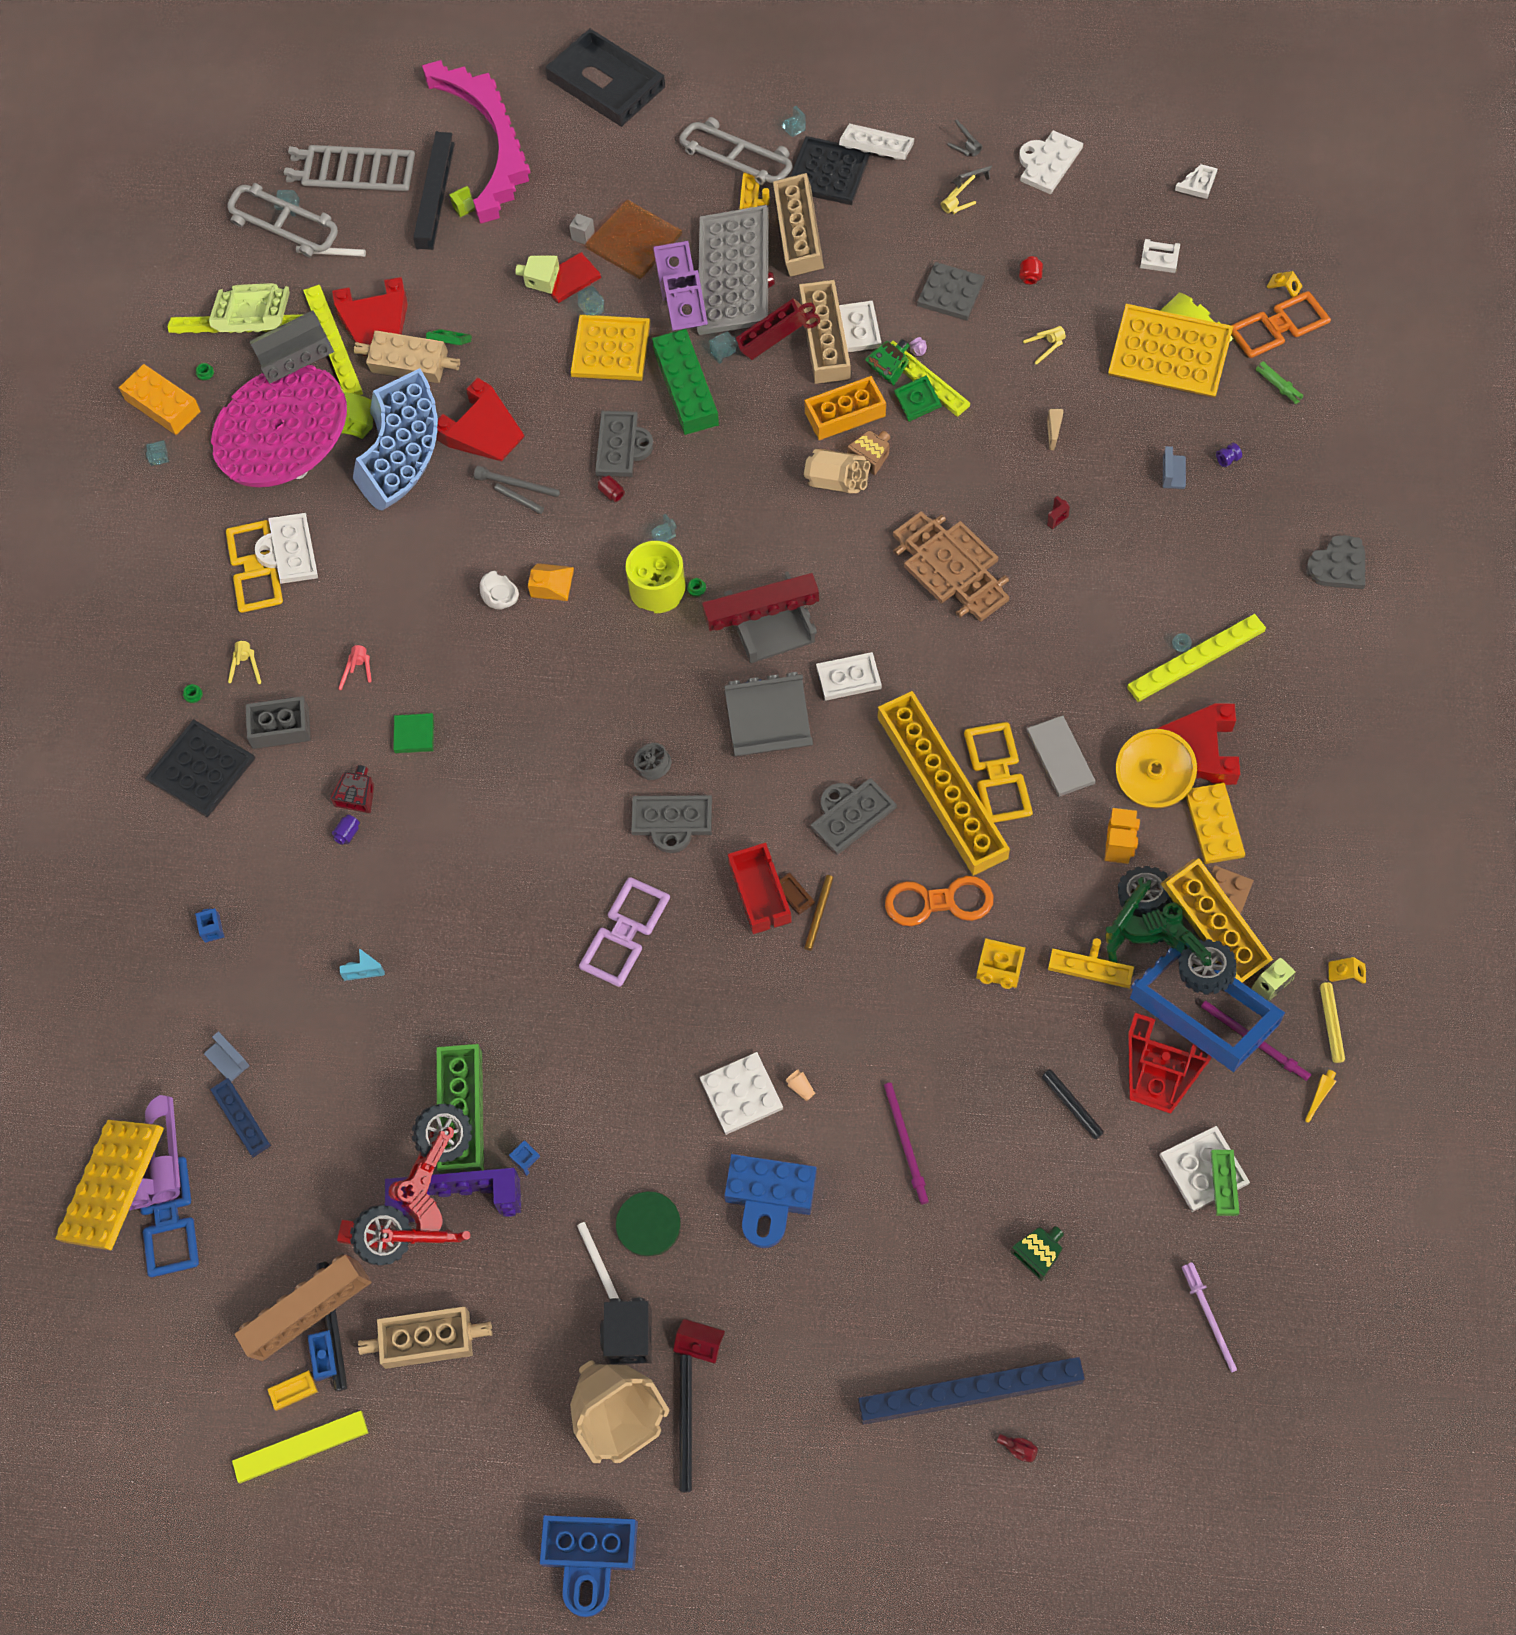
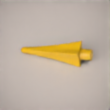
[1305,1070,1336,1123]

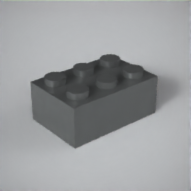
[246,696,311,749]

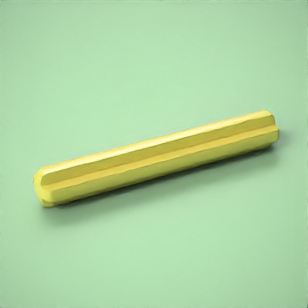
[1320,982,1345,1063]

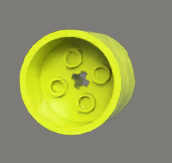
[626,541,686,613]

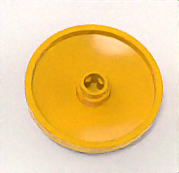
[1116,729,1197,809]

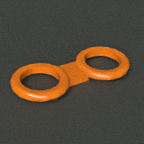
[885,876,994,927]

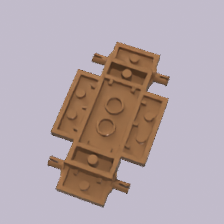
[893,511,1009,622]

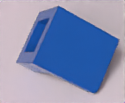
[509,1140,540,1176]

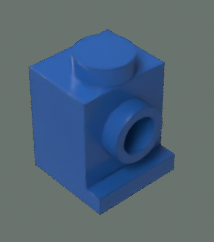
[195,908,225,943]

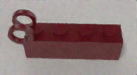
[736,298,821,360]

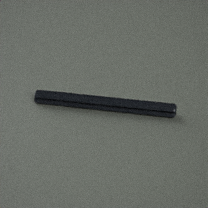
[316,1262,347,1391]
[679,1355,692,1493]

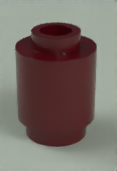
[598,475,625,502]

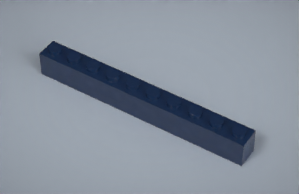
[858,1357,1085,1425]

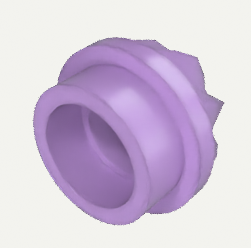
[909,337,927,356]

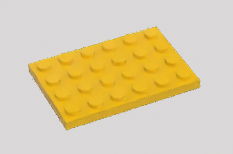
[1108,304,1233,398]
[55,1120,164,1251]

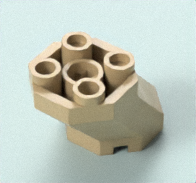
[804,449,870,493]

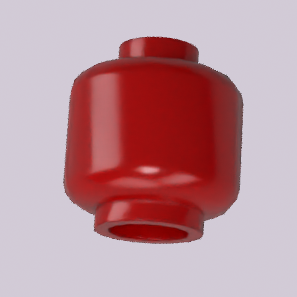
[1019,256,1043,285]

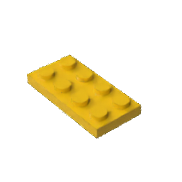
[1186,783,1245,864]

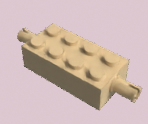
[354,331,460,383]
[358,1307,492,1369]

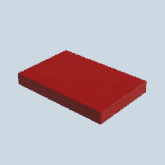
[550,252,601,303]

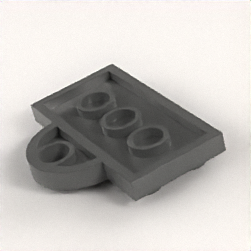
[595,411,653,477]
[811,778,897,855]
[632,795,712,853]

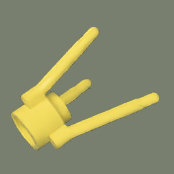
[941,175,976,214]
[1023,326,1066,364]
[228,641,261,684]

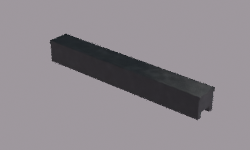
[413,131,455,250]

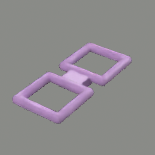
[579,877,670,987]

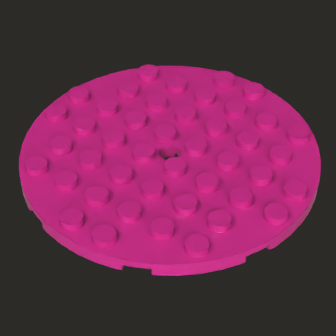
[211,365,347,487]

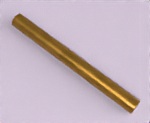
[804,875,834,951]

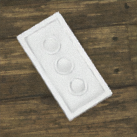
[839,123,914,160]

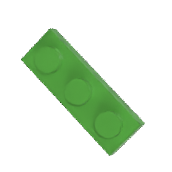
[1210,1150,1240,1216]

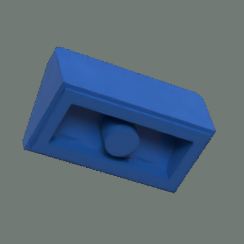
[308,1330,337,1381]

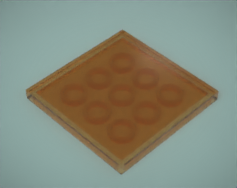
[585,199,682,279]

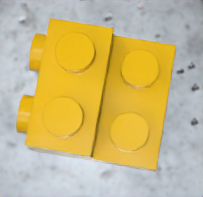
[976,938,1025,989]

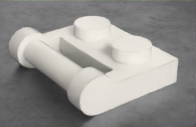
[1140,239,1180,273]

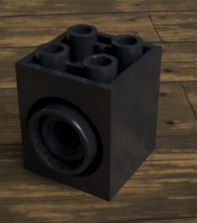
[600,1298,652,1364]

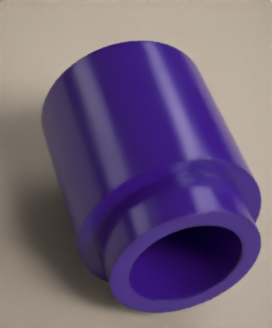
[332,815,360,845]

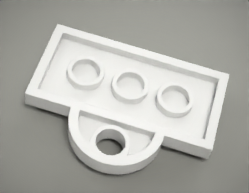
[1019,130,1083,194]
[255,513,318,584]

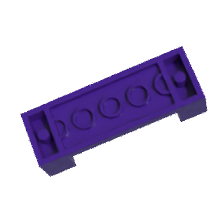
[385,1168,521,1224]

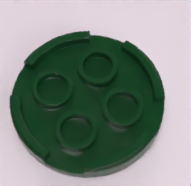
[616,1192,681,1256]

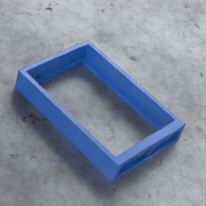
[1130,947,1285,1072]

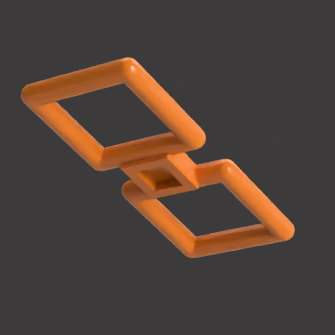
[1230,291,1331,358]

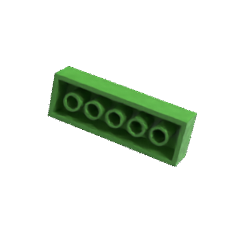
[437,1044,484,1174]

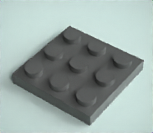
[917,262,985,321]

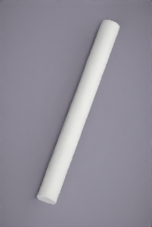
[296,246,366,257]
[577,1222,619,1299]

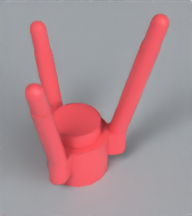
[338,645,372,690]

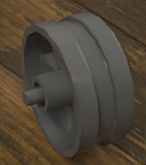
[634,743,672,780]

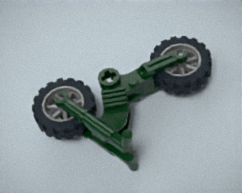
[1105,866,1236,995]

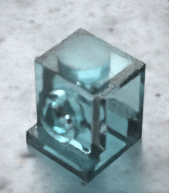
[709,331,738,364]

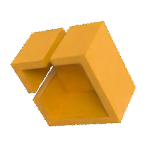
[1104,808,1140,864]

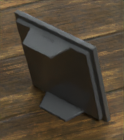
[951,165,992,189]

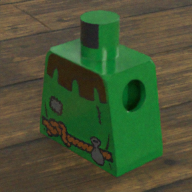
[865,339,909,386]

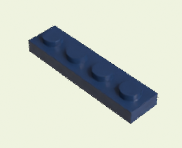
[210,1078,271,1158]

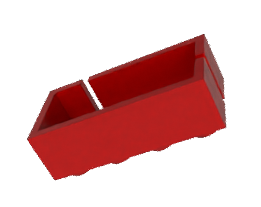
[728,843,792,934]

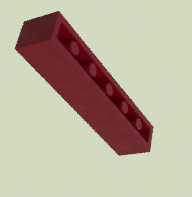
[702,573,819,631]

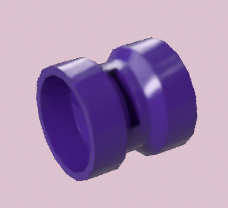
[1216,443,1242,468]

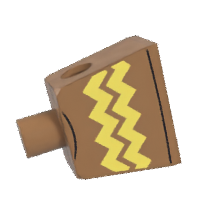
[847,431,890,476]

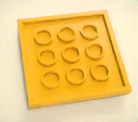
[571,315,650,381]

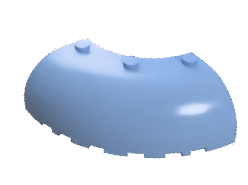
[353,368,438,510]

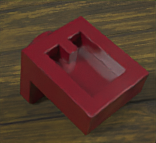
[1047,496,1070,530]

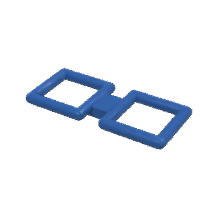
[140,1156,199,1277]

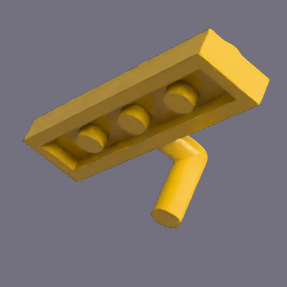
[739,172,770,210]
[1048,938,1134,988]

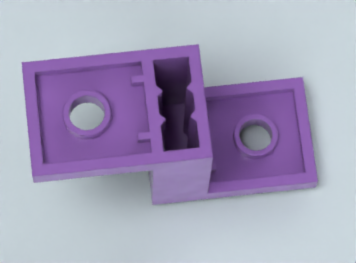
[653,241,708,331]

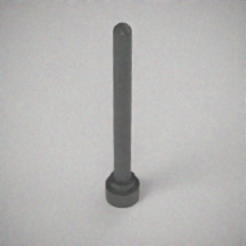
[474,465,560,497]

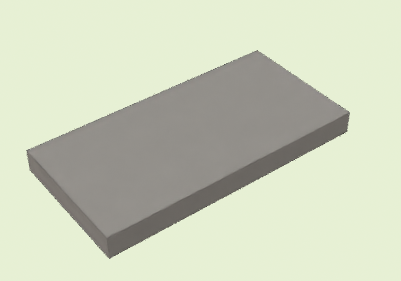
[1027,716,1095,797]

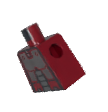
[330,765,374,814]

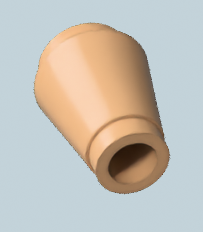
[786,1070,816,1101]

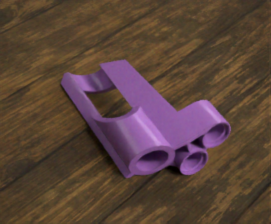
[129,1095,180,1210]

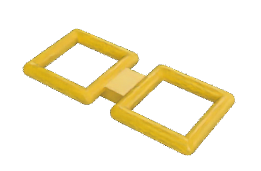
[226,520,283,613]
[964,722,1033,823]

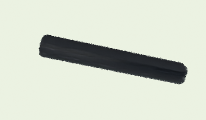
[1042,1069,1104,1139]

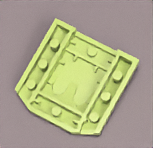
[209,283,290,333]

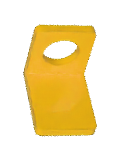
[1267,271,1302,298]
[1328,957,1366,984]

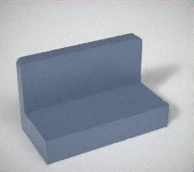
[1163,446,1186,489]
[204,1031,250,1082]

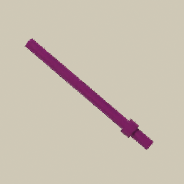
[1201,1000,1312,1081]
[884,1082,929,1205]

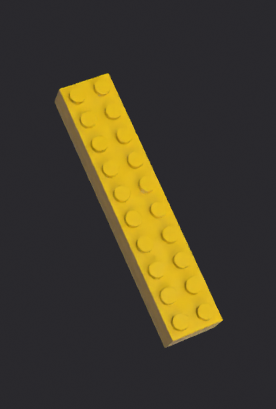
[878,691,1010,876]

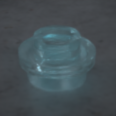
[1172,633,1192,652]

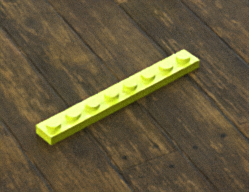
[303,284,363,395]
[167,314,304,334]
[1127,614,1266,702]

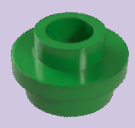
[196,363,214,380]
[687,578,706,597]
[183,684,203,703]

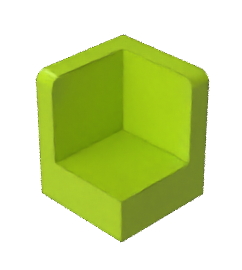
[449,186,475,217]

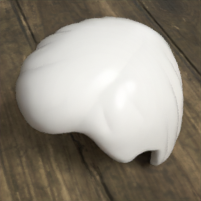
[479,571,519,610]

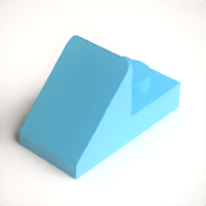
[340,949,385,981]

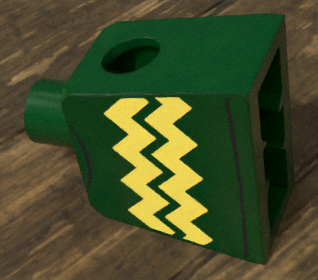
[1011,1226,1064,1281]

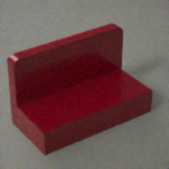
[673,1319,725,1364]

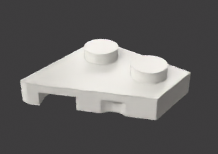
[1175,164,1218,199]

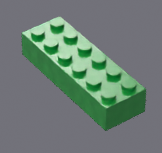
[652,329,719,435]

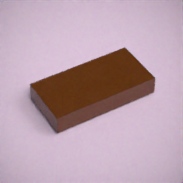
[779,872,815,915]

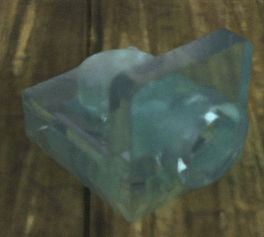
[146,440,169,466]
[651,514,677,542]

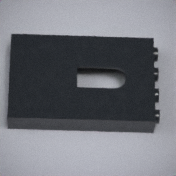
[545,28,665,127]

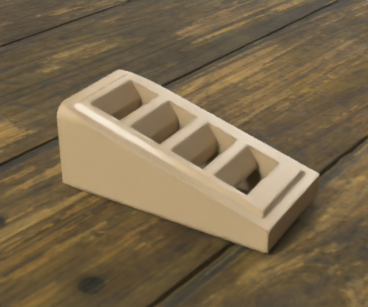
[1047,409,1063,450]

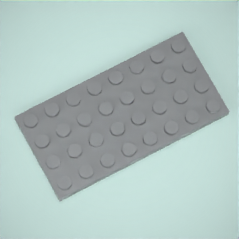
[697,205,768,335]

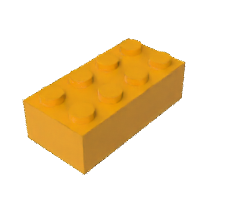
[119,364,201,435]
[804,376,886,440]

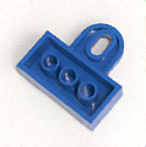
[724,1154,817,1248]
[540,1516,638,1617]

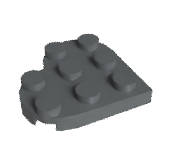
[1306,535,1365,589]

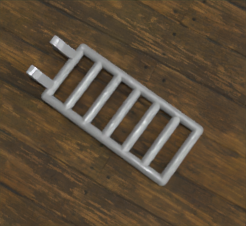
[284,145,415,191]

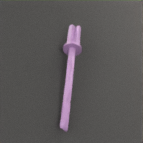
[1181,1263,1237,1372]

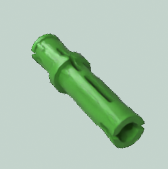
[1256,361,1303,404]

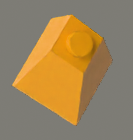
[528,563,574,601]

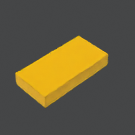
[267,1370,318,1411]

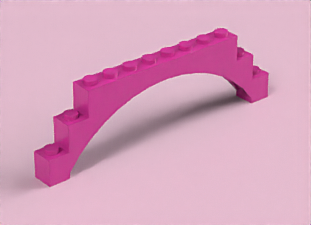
[422,60,531,224]

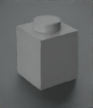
[569,213,595,245]

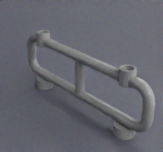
[679,117,792,185]
[228,183,338,258]

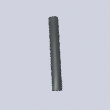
[494,483,544,514]

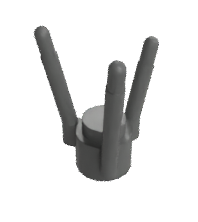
[947,119,983,156]

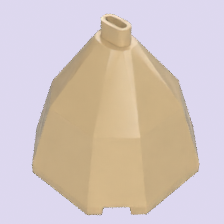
[570,1360,669,1463]

